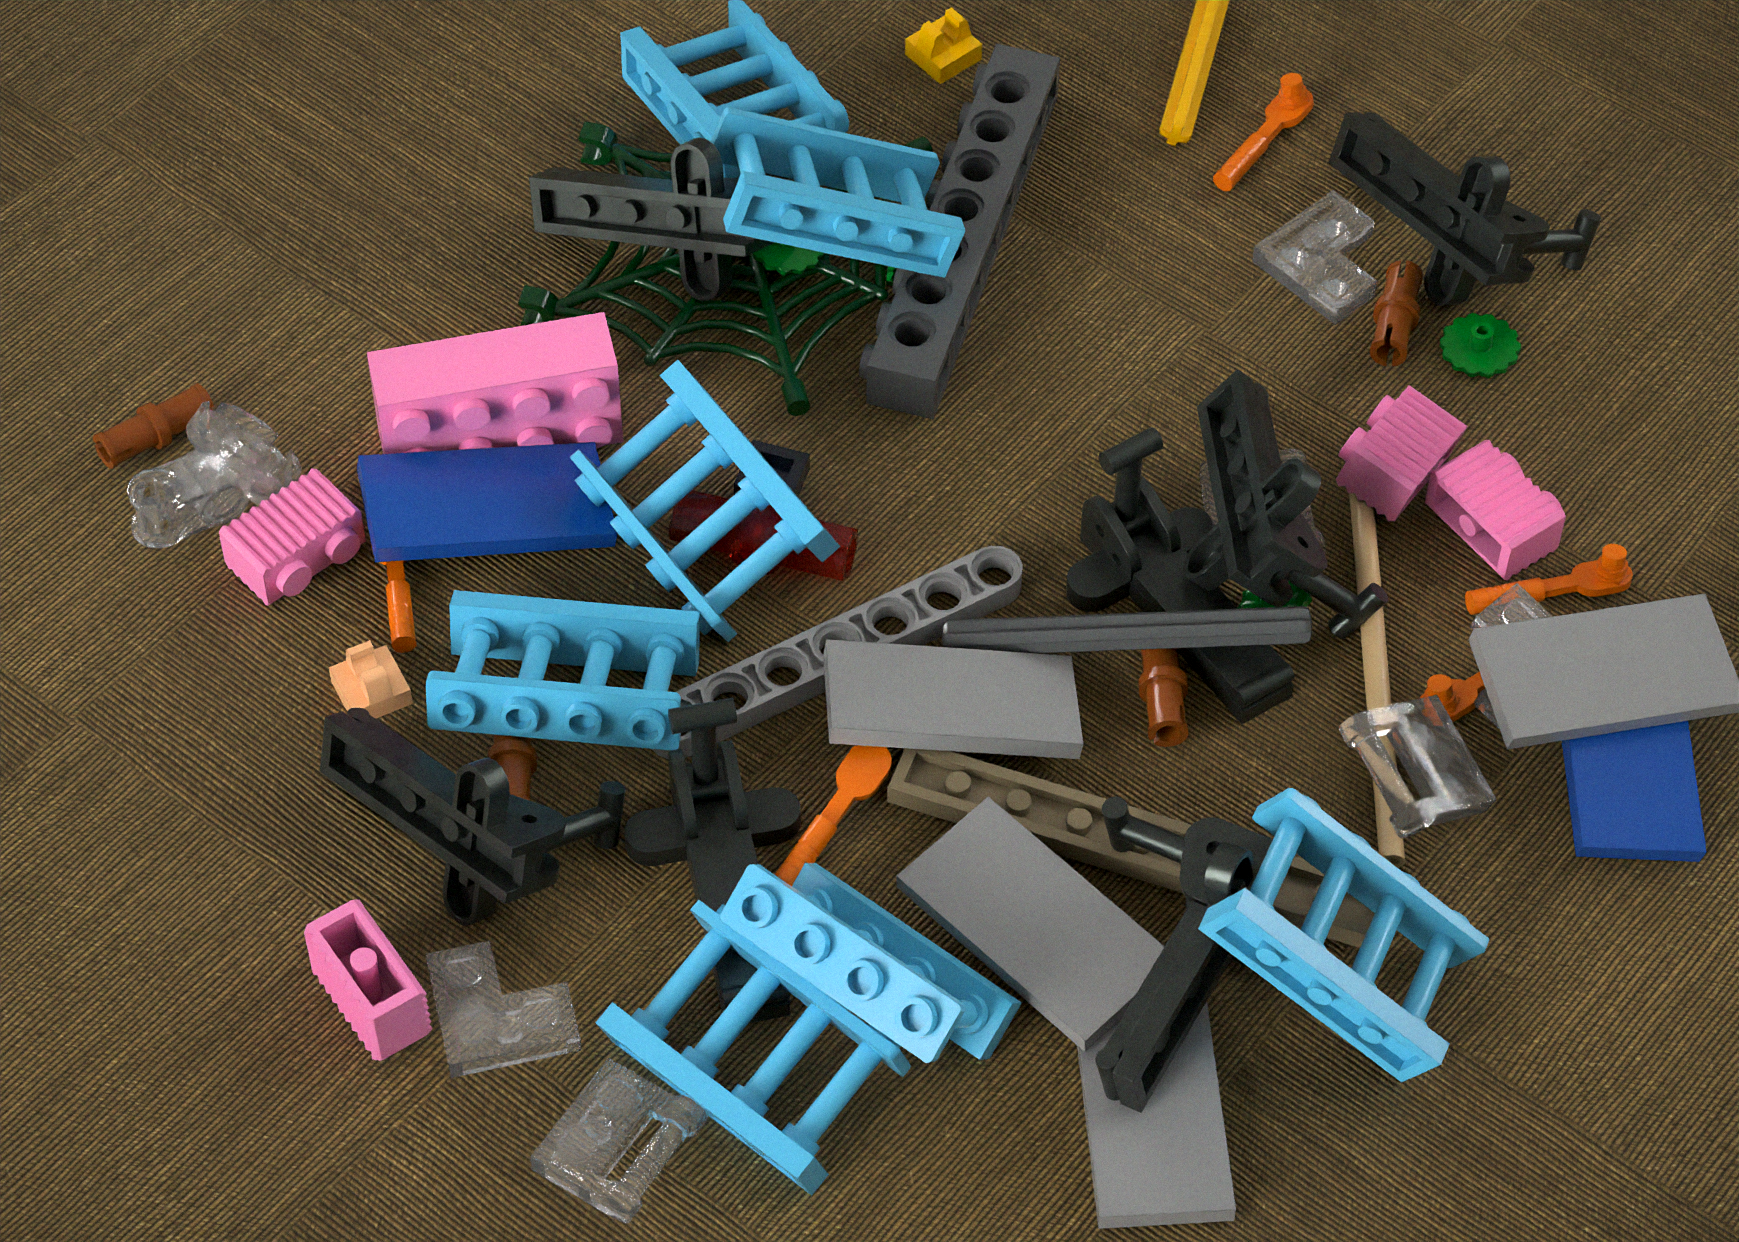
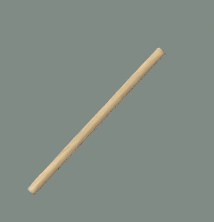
[1349,493,1405,868]

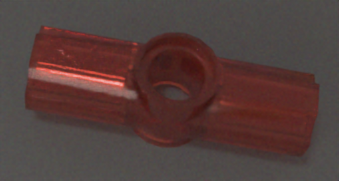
[669,490,858,581]

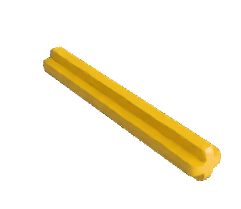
[1159,0,1230,146]

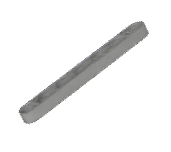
[652,546,1023,759]

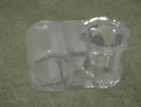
[127,446,250,549]

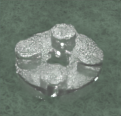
[186,401,302,505]

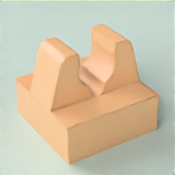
[329,640,413,719]

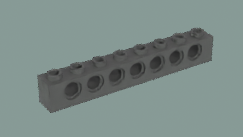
[859,44,1060,420]

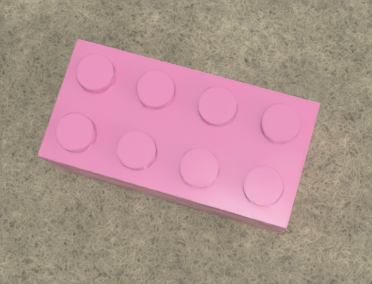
[367,312,623,454]

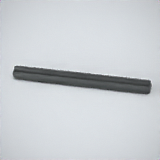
[942,606,1312,653]

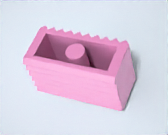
[1336,385,1468,521]
[1425,440,1566,581]
[219,468,366,606]
[304,899,433,1061]

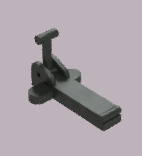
[1328,112,1601,306]
[529,138,794,301]
[1183,369,1388,639]
[1066,427,1295,725]
[624,698,801,1023]
[320,707,626,926]
[1095,796,1273,1113]

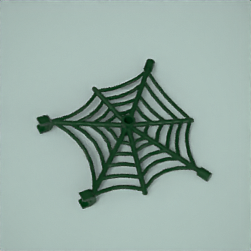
[518,121,933,416]

